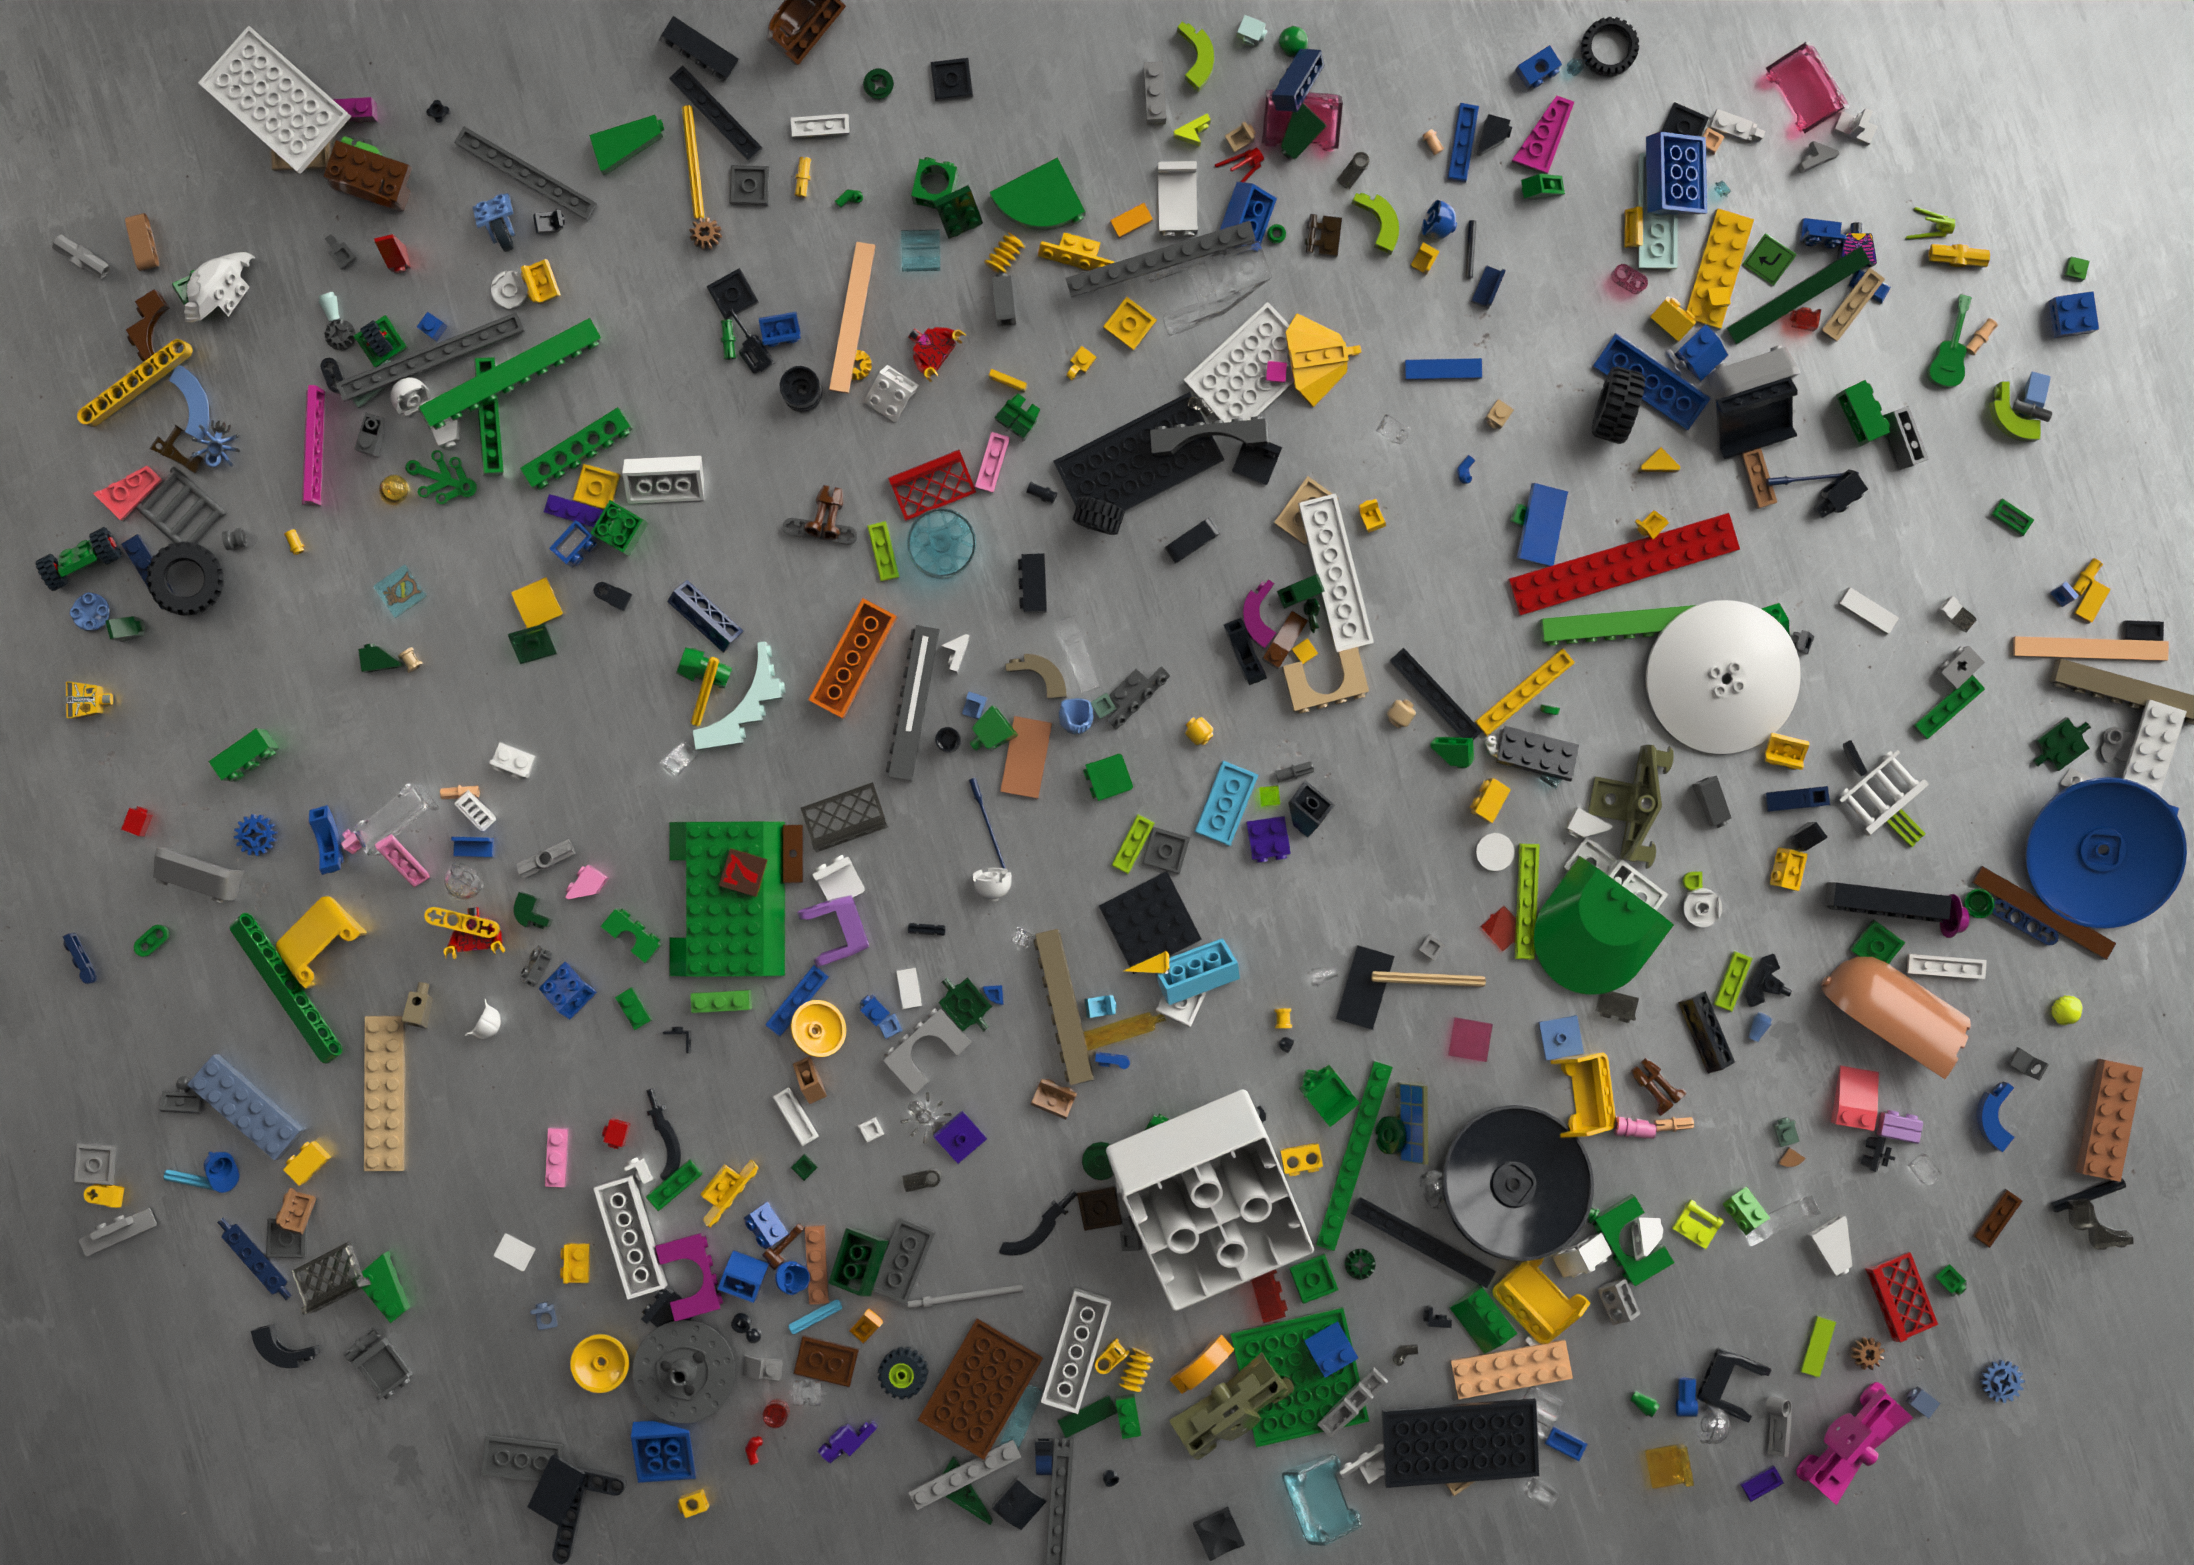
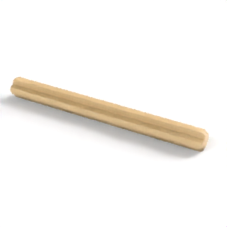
[1371,971,1486,987]

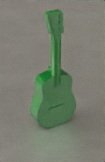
[1927,294,1972,388]

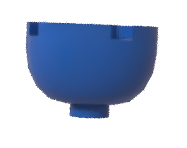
[1421,200,1457,240]

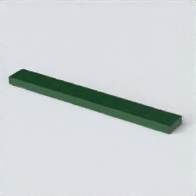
[1726,246,1871,344]

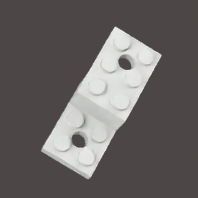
[1563,837,1668,910]

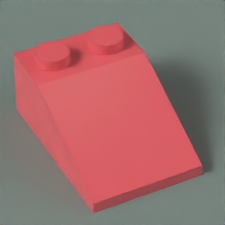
[1831,1065,1879,1131]

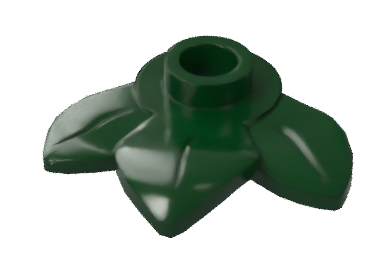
[1303,598,1320,633]

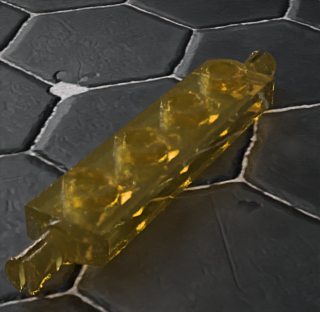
[1084,1012,1166,1051]

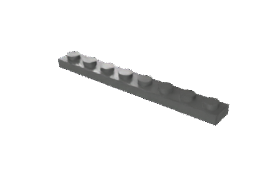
[454,126,597,221]

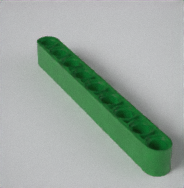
[230,913,342,1064]

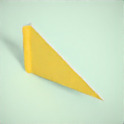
[1122,951,1169,974]

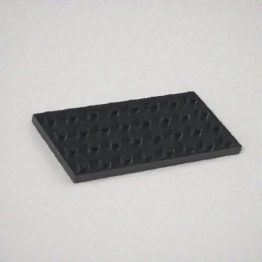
[1053,392,1225,530]
[1382,1398,1539,1488]

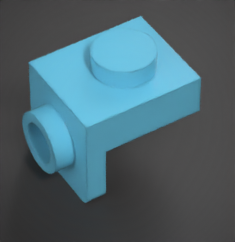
[1084,995,1116,1018]

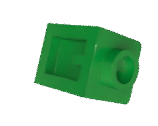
[1935,1264,1967,1297]

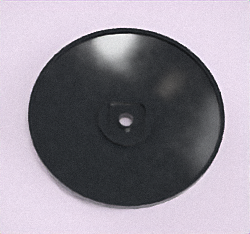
[1441,1105,1594,1262]

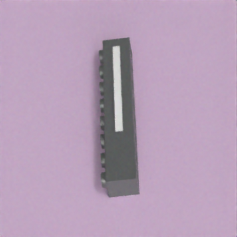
[886,625,940,781]

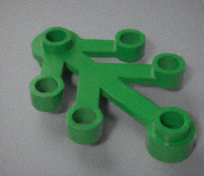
[405,450,477,505]

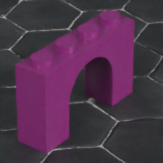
[655,1233,723,1321]

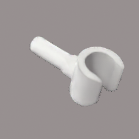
[1667,349,1688,375]

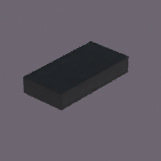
[2123,620,2164,641]

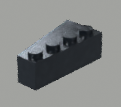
[659,16,739,81]

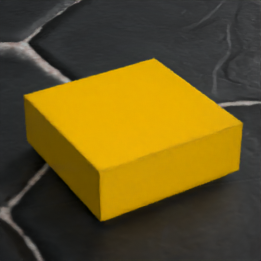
[1291,638,1318,665]

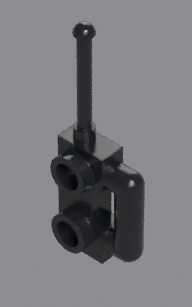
[728,308,775,373]

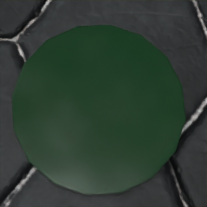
[1375,1116,1406,1155]
[1082,1141,1114,1181]

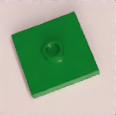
[1850,919,1906,964]
[1289,1253,1339,1304]

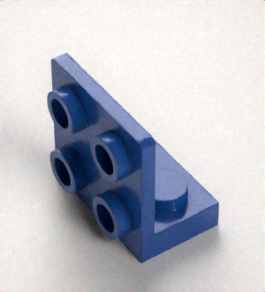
[1800,218,1847,249]
[539,962,597,1020]

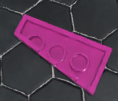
[1511,95,1574,174]

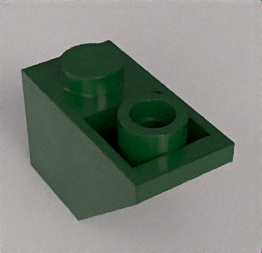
[1277,574,1325,609]

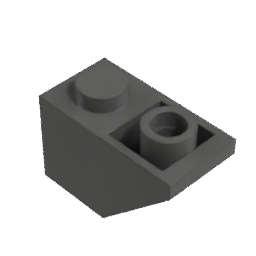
[355,412,385,457]

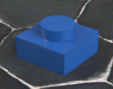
[2050,581,2079,607]

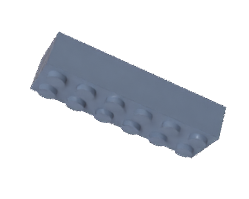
[187,1054,306,1161]

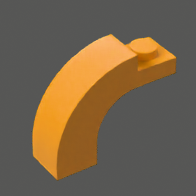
[1169,1335,1234,1394]

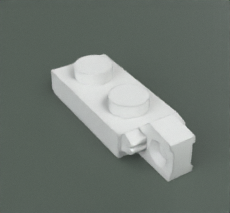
[1710,109,1765,141]

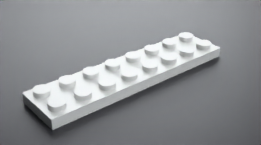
[1298,493,1374,652]

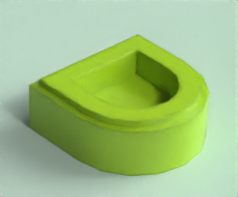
[1682,871,1703,891]

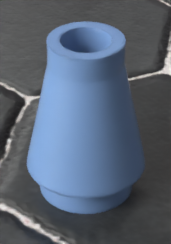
[1748,1012,1772,1042]

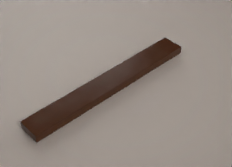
[1972,866,2116,960]

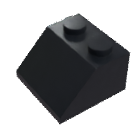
[992,1475,1047,1530]

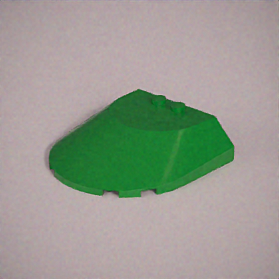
[1533,856,1674,995]

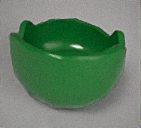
[1279,26,1309,57]
[1964,889,1994,918]

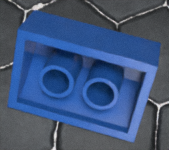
[1220,182,1277,252]

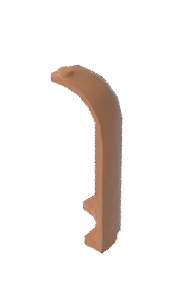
[1821,957,1971,1079]

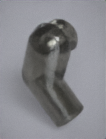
[1187,396,1214,417]
[1392,1344,1418,1366]

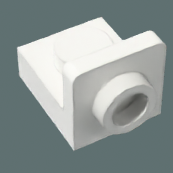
[624,1157,653,1184]

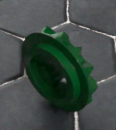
[863,68,894,100]
[1345,1249,1376,1280]

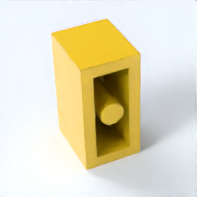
[1650,297,1697,342]
[283,1141,331,1186]

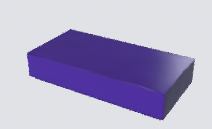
[1740,1465,1784,1502]

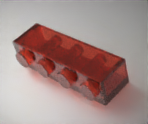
[1251,1269,1288,1323]

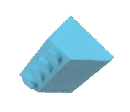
[1155,938,1240,1005]

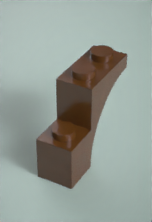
[126,289,170,362]

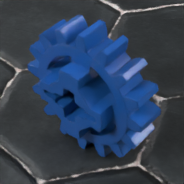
[234,814,278,856]

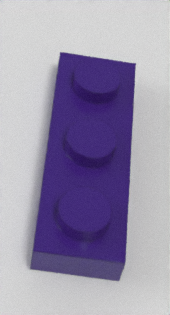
[544,494,604,528]

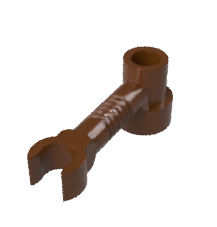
[762,1224,805,1270]

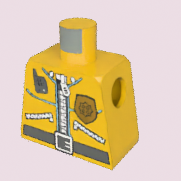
[66,682,113,719]

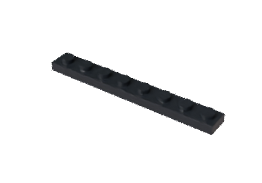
[1351,1197,1496,1288]

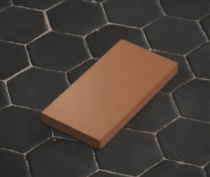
[1000,716,1052,798]

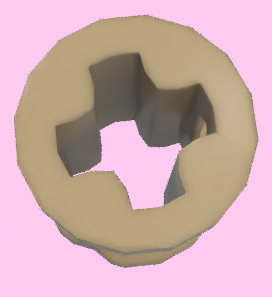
[398,647,423,673]

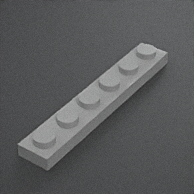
[908,1439,1021,1510]

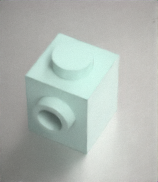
[1237,15,1267,46]

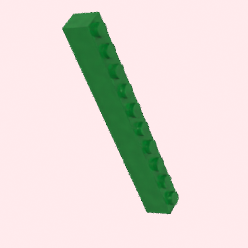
[418,318,601,430]

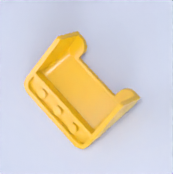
[276,896,367,989]
[1492,1258,1590,1344]

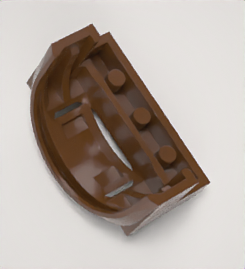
[766,0,846,65]
[323,140,412,212]

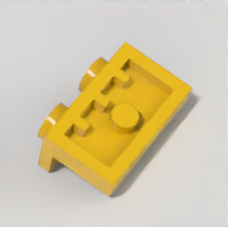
[1770,847,1808,891]
[560,1243,590,1284]

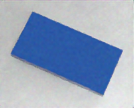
[1517,483,1568,566]

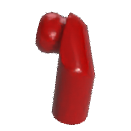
[745,1436,763,1465]

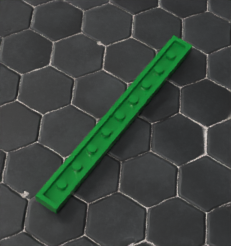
[1316,1061,1393,1251]

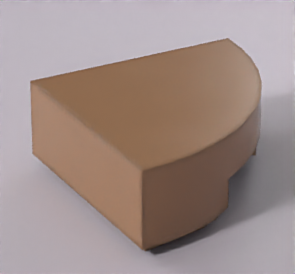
[1778,1147,1806,1167]

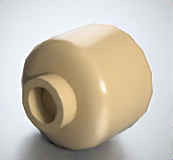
[1387,699,1416,728]

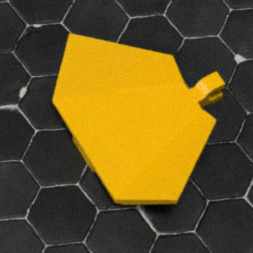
[1285,313,1362,407]

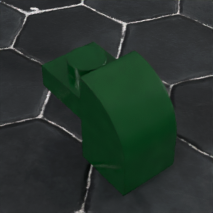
[513,892,553,929]

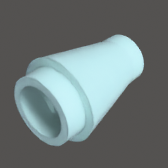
[318,292,340,322]

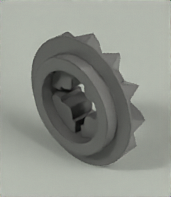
[324,319,356,350]

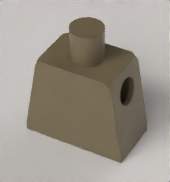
[402,982,433,1029]

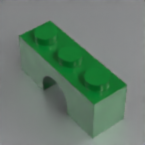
[601,908,662,963]

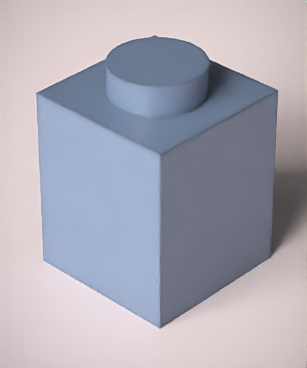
[1906,1386,1941,1419]

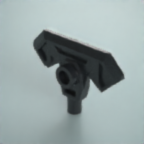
[1745,954,1792,1007]

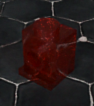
[1790,307,1822,331]

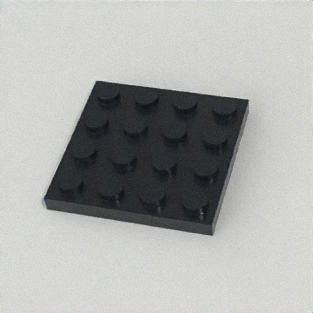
[1099,871,1202,974]

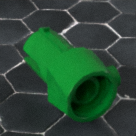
[676,647,732,689]

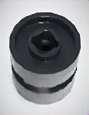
[935,727,961,753]

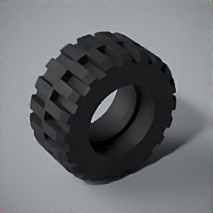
[1591,366,1646,444]
[146,541,224,616]

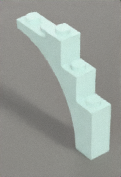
[693,641,786,750]

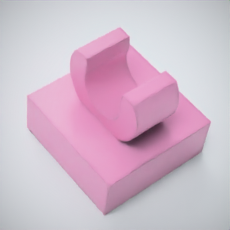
[341,829,368,854]

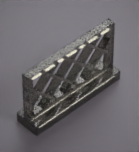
[801,782,889,853]
[292,1242,371,1315]

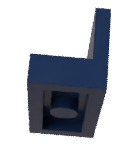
[1471,265,1506,309]

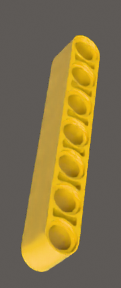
[77,339,193,427]

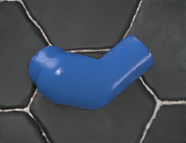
[1457,455,1475,484]

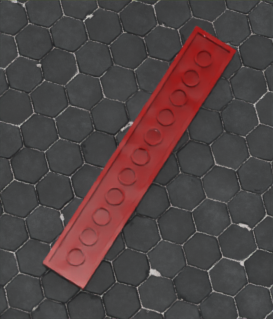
[1508,513,1740,616]

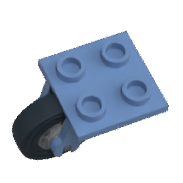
[473,193,515,252]

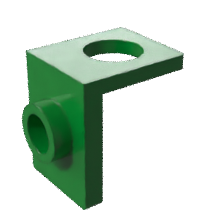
[1762,603,1790,636]

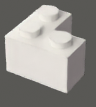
[1553,1233,1612,1278]

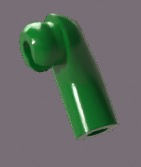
[835,189,863,208]

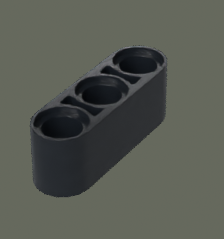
[1165,517,1221,564]

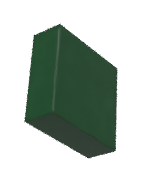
[790,1154,818,1181]

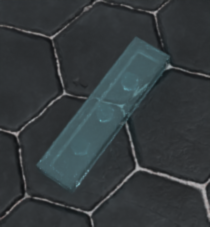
[1000,1384,1043,1463]

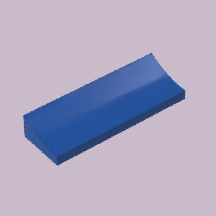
[1593,333,1711,430]

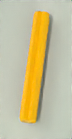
[691,657,719,726]

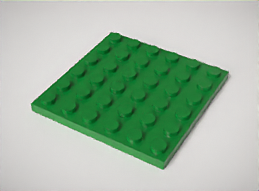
[1230,1307,1369,1447]

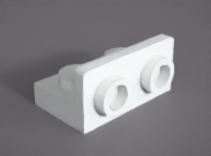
[489,742,536,780]

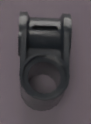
[593,582,632,611]

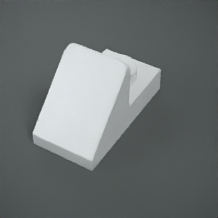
[941,634,970,673]

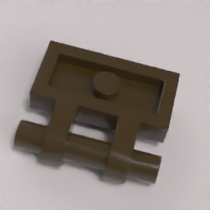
[1304,214,1342,257]

